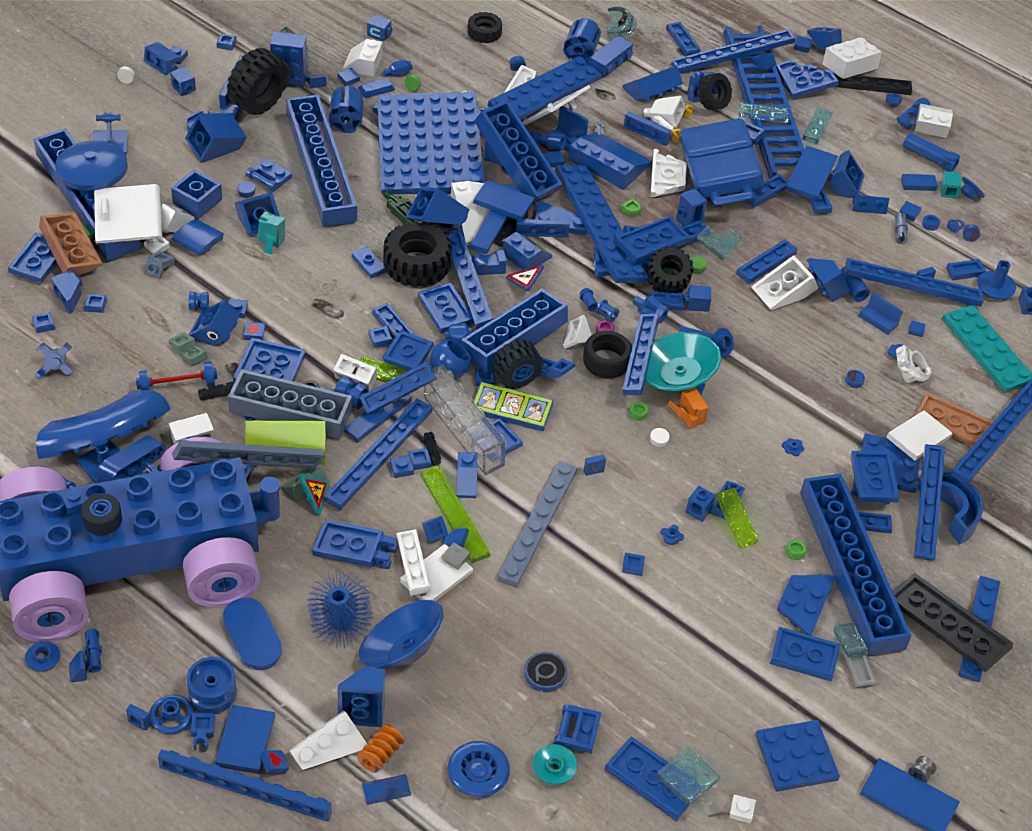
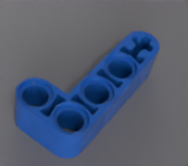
[97,435,166,483]

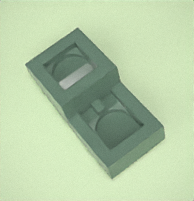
[169,332,208,366]

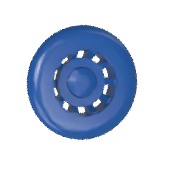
[448,741,510,797]

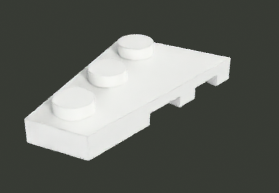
[289,711,367,770]

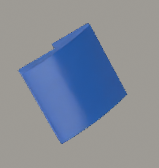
[171,219,224,255]

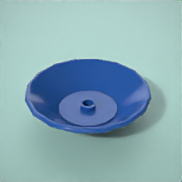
[359,600,444,669]

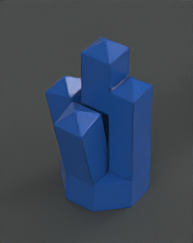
[687,71,705,102]
[633,296,669,323]

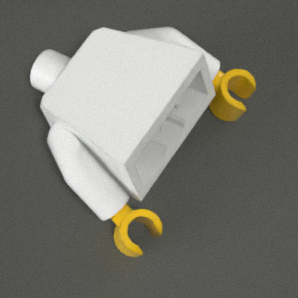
[644,96,693,142]

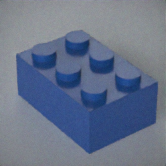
[270,32,308,87]

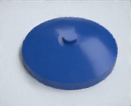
[55,141,128,191]

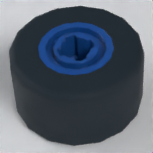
[81,493,123,536]

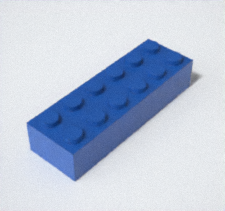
[474,100,562,204]
[461,289,568,374]

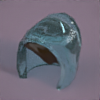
[607,7,637,35]

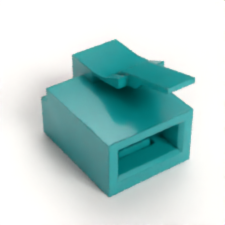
[258,211,285,254]

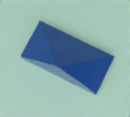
[362,774,411,805]

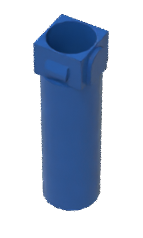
[903,132,960,172]

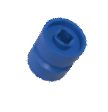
[334,377,369,410]

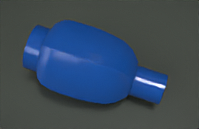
[383,59,413,77]

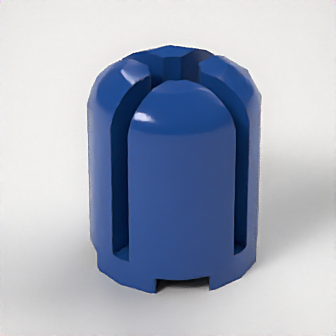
[563,18,601,62]
[329,85,364,133]

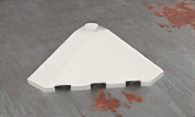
[451,181,491,245]

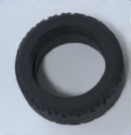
[583,331,632,378]

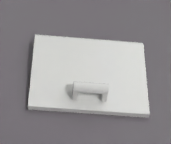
[522,85,591,126]
[94,184,163,244]

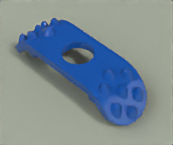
[896,98,931,129]

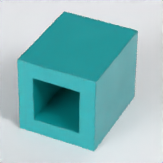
[940,171,962,199]

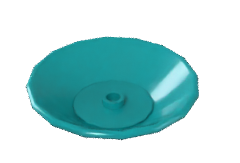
[645,332,722,391]

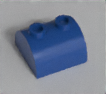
[829,150,865,198]

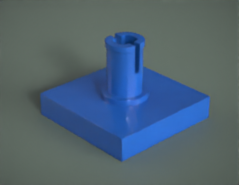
[76,440,120,483]

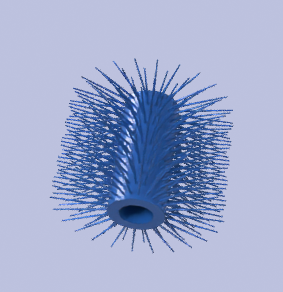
[307,572,373,648]

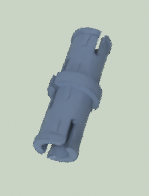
[894,213,908,244]

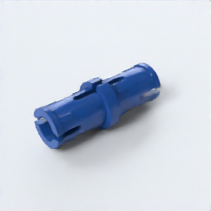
[84,629,102,673]

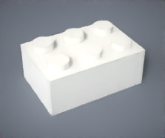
[823,38,882,79]

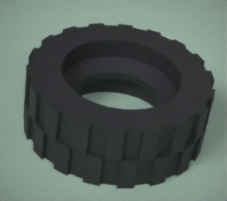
[468,12,502,43]
[698,73,732,110]

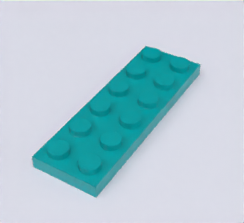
[942,305,1032,393]

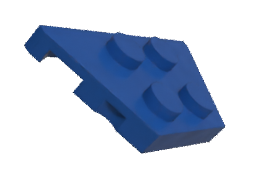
[777,575,835,636]

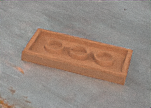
[914,393,993,447]

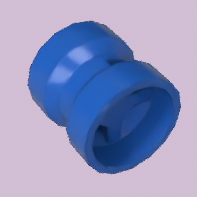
[188,292,209,310]

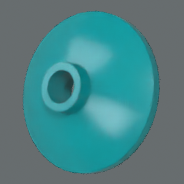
[533,744,577,785]

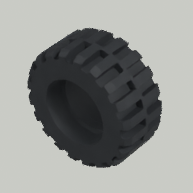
[227,48,289,115]
[383,221,452,288]

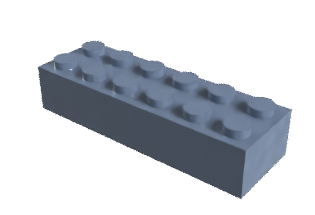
[228,369,352,439]

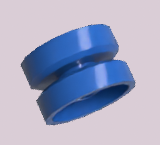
[186,657,237,714]

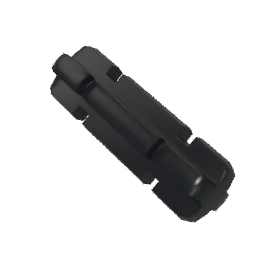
[198,382,234,401]
[424,431,441,466]

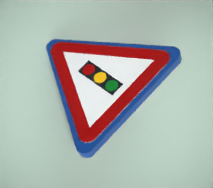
[506,265,544,291]

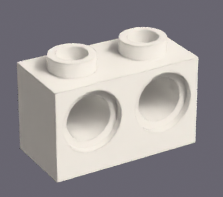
[333,354,378,391]

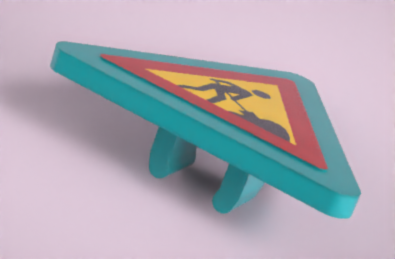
[299,474,330,515]

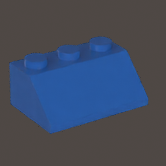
[622,66,683,102]
[338,667,386,727]

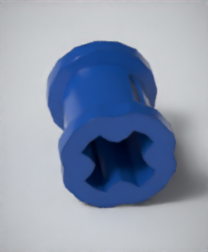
[595,299,620,322]

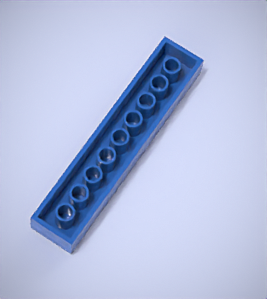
[286,94,357,226]
[33,128,141,261]
[800,474,912,656]

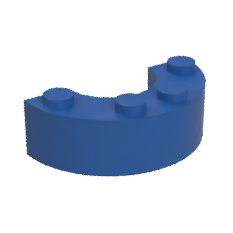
[917,470,983,545]

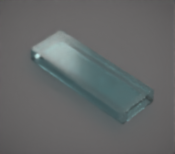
[739,102,789,123]
[802,107,833,144]

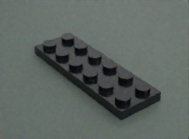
[893,573,1013,672]

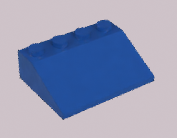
[569,132,652,190]

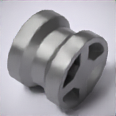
[908,756,937,783]

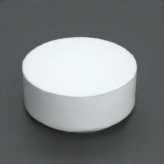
[117,66,135,84]
[650,428,670,447]

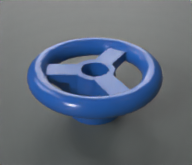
[149,695,194,734]

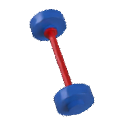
[136,361,218,390]

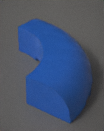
[36,390,170,459]

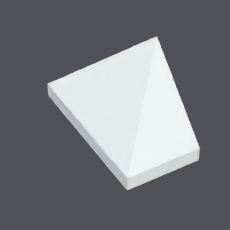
[563,315,592,349]

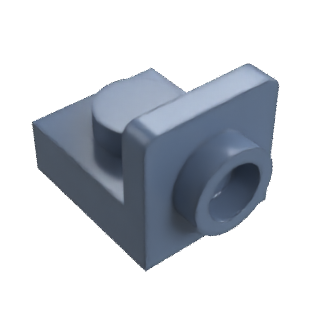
[145,251,175,278]

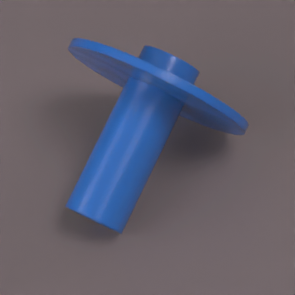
[977,260,1016,299]

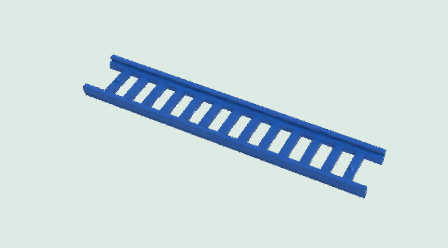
[723,25,804,179]

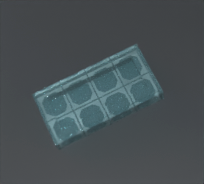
[833,623,869,658]

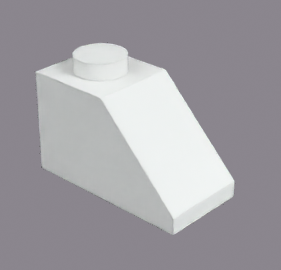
[161,203,195,233]

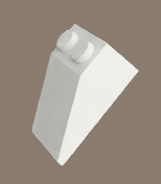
[751,255,818,310]

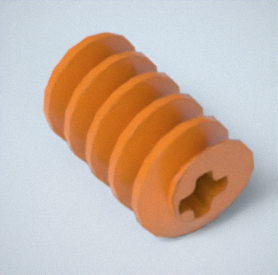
[357,724,405,772]

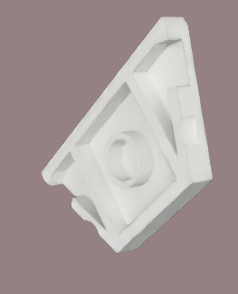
[650,149,686,197]

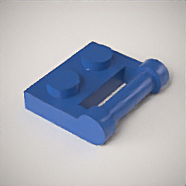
[246,158,292,192]
[553,704,602,754]

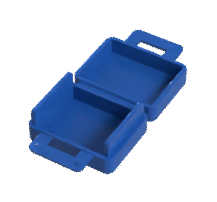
[680,118,764,205]

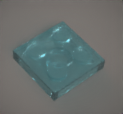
[656,747,720,807]

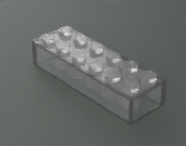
[424,365,506,476]

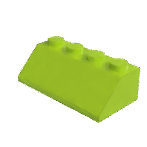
[245,421,326,464]

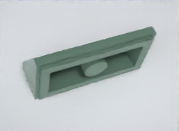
[281,468,326,502]

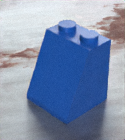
[185,113,247,163]
[405,187,470,225]

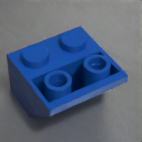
[807,258,850,302]

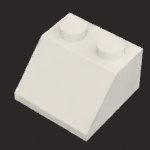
[343,39,382,77]
[914,104,953,138]

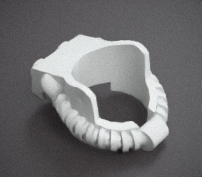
[896,345,932,383]

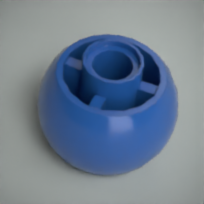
[430,339,471,380]

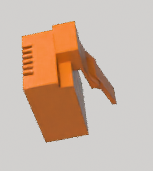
[668,387,709,429]

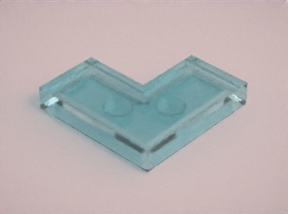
[696,225,742,261]

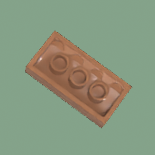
[39,212,102,276]

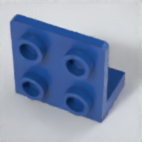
[552,106,589,152]

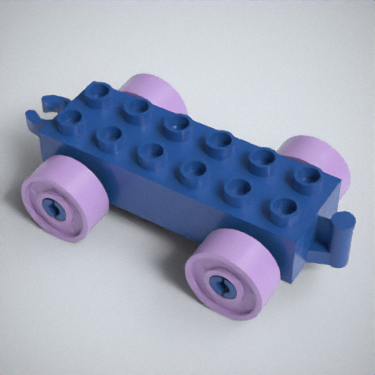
[0,437,280,642]

